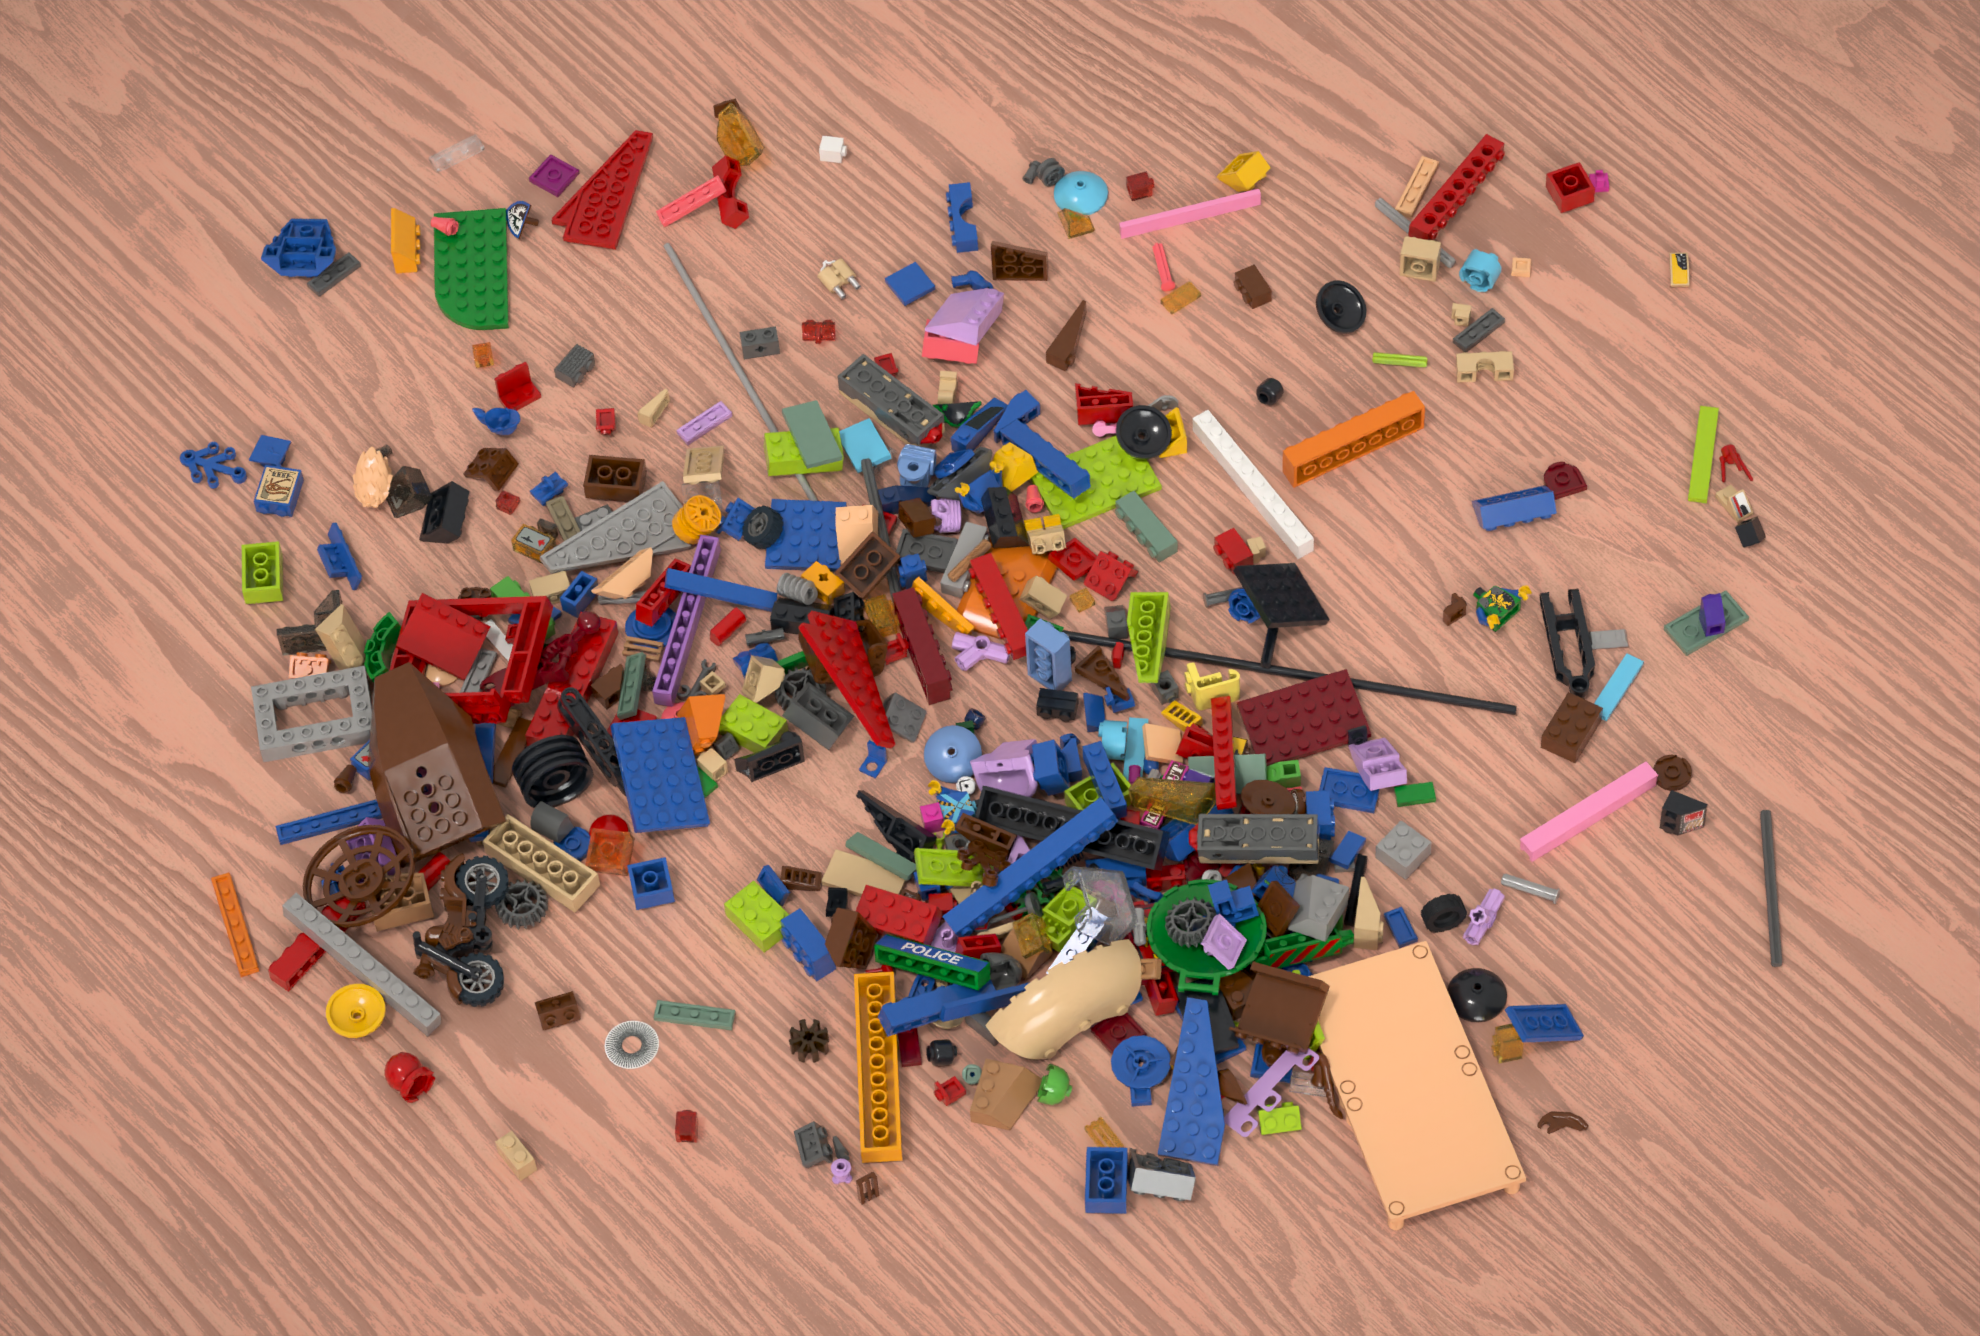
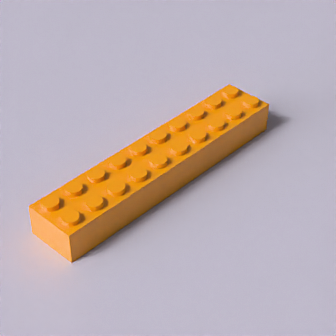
[854,972,903,1163]

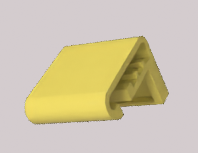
[1184,662,1240,711]

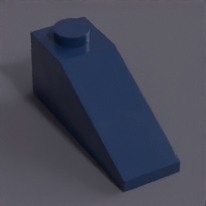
[878,485,937,515]

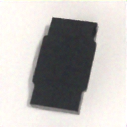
[1175,979,1239,1055]

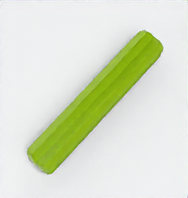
[1372,352,1428,367]

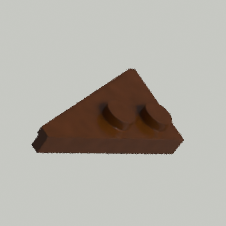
[1075,646,1130,701]

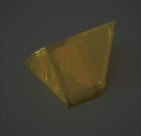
[1057,208,1095,239]

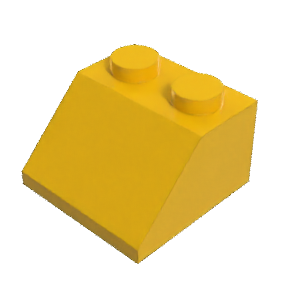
[1216,151,1270,192]
[989,442,1038,492]

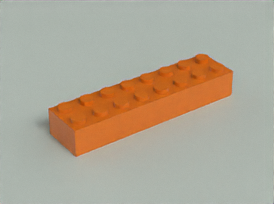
[1283,391,1425,488]

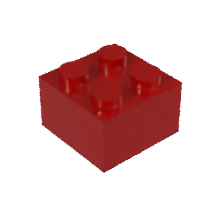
[1546,162,1595,213]

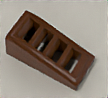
[780,866,822,891]

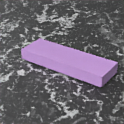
[676,401,732,445]

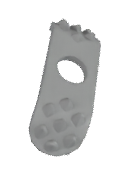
[1148,395,1179,411]

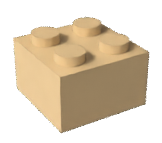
[1400,236,1441,282]

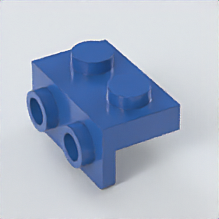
[733,643,778,680]

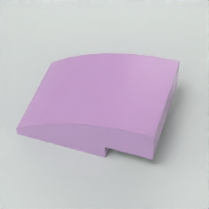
[1349,738,1407,791]

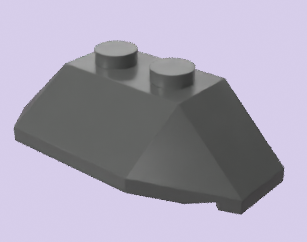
[927,446,992,501]

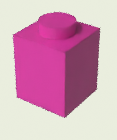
[920,802,944,833]

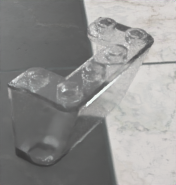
[1062,866,1138,946]

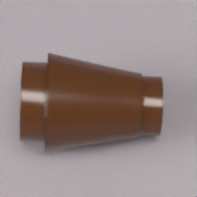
[334,765,357,793]

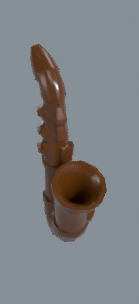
[1310,1053,1343,1119]

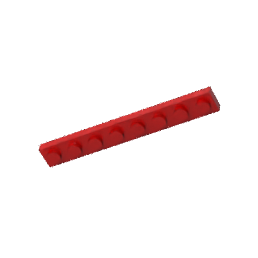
[1211,696,1237,810]

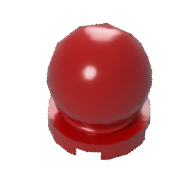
[384,1052,435,1103]

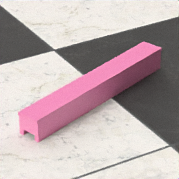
[1520,762,1658,862]

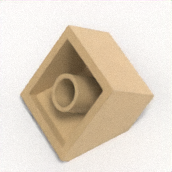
[742,655,785,702]

